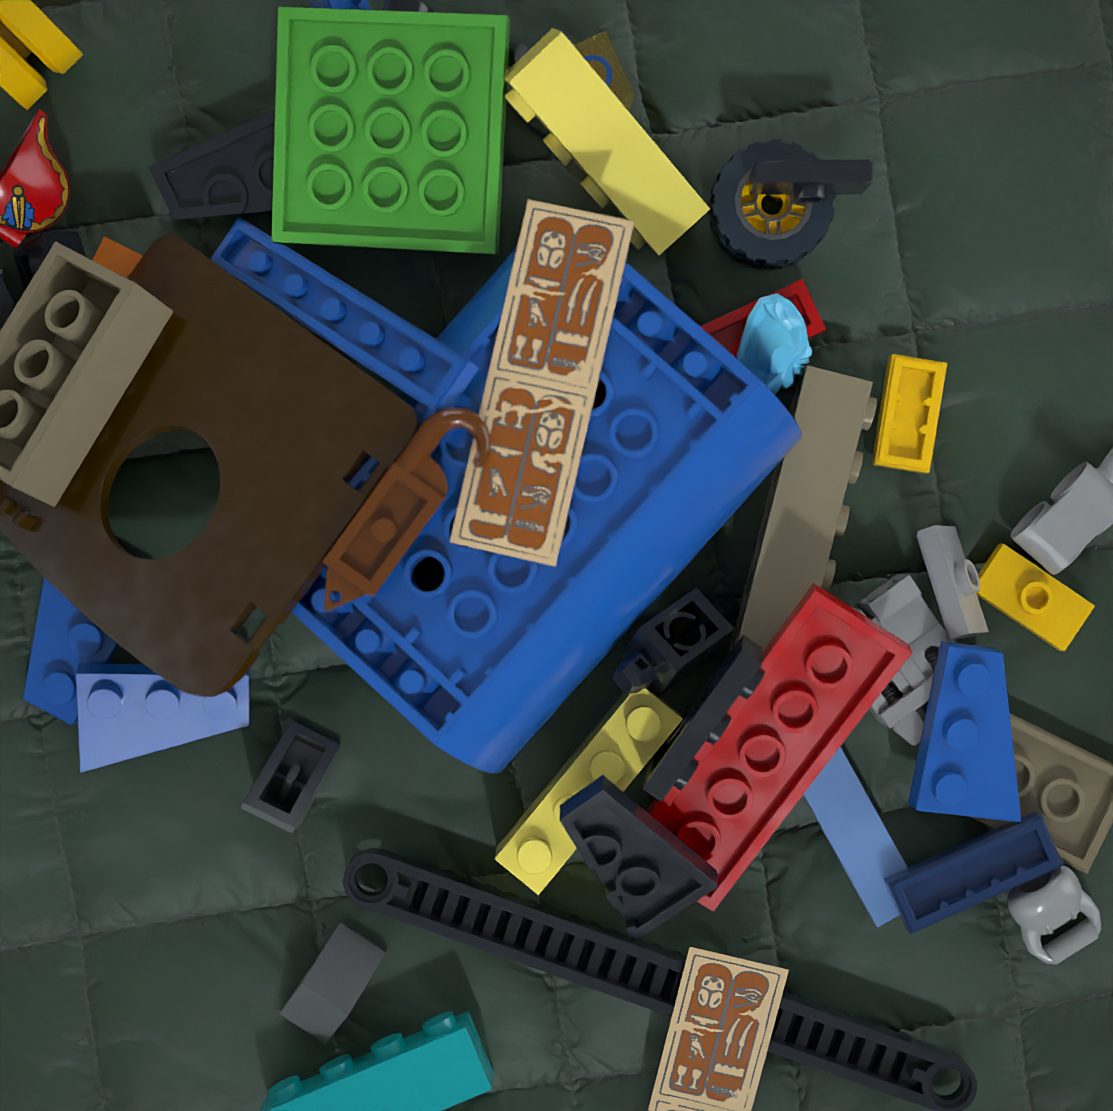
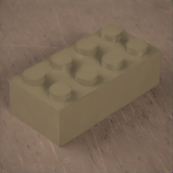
[0,241,174,507]

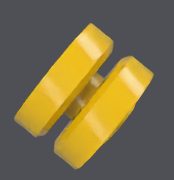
[0,0,84,110]

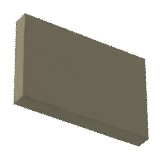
[971,714,1113,874]

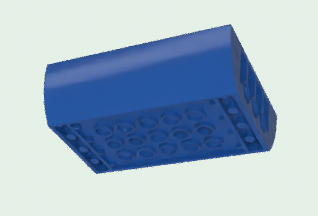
[292,247,802,774]

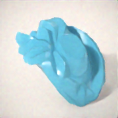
[736,293,812,395]

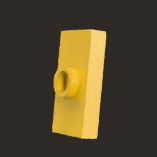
[871,354,947,474]
[976,544,1095,652]

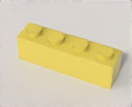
[504,28,710,255]
[495,687,683,895]

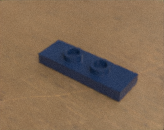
[883,811,1063,934]

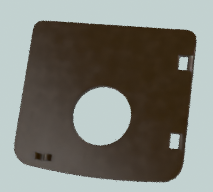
[0,234,423,697]

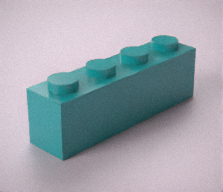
[259,1011,494,1111]

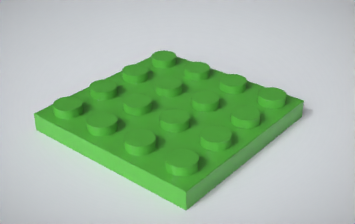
[271,7,510,255]

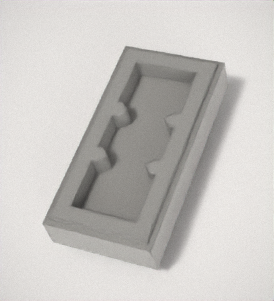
[916,525,989,639]

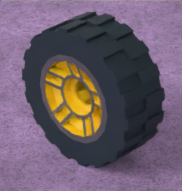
[708,139,836,270]

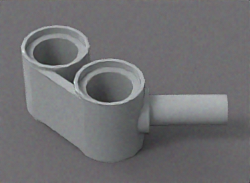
[1010,447,1113,575]

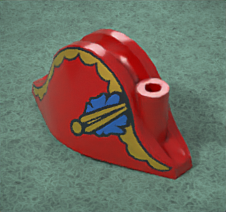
[0,109,70,249]

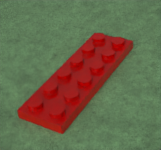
[646,583,912,911]

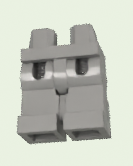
[853,574,954,746]

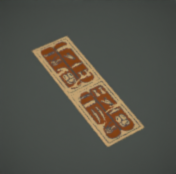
[450,200,634,567]
[648,947,789,1111]

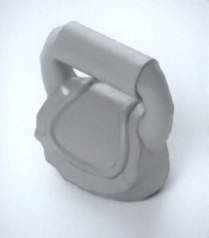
[1007,865,1101,965]

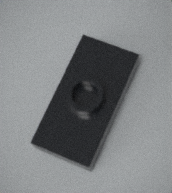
[749,159,873,204]

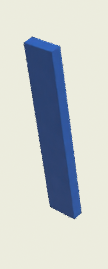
[210,217,479,412]

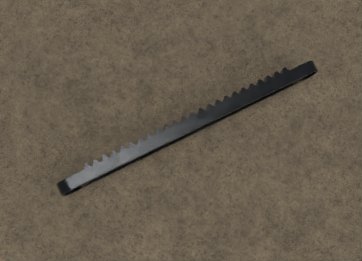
[343,848,977,1111]

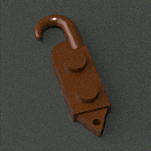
[323,407,491,612]

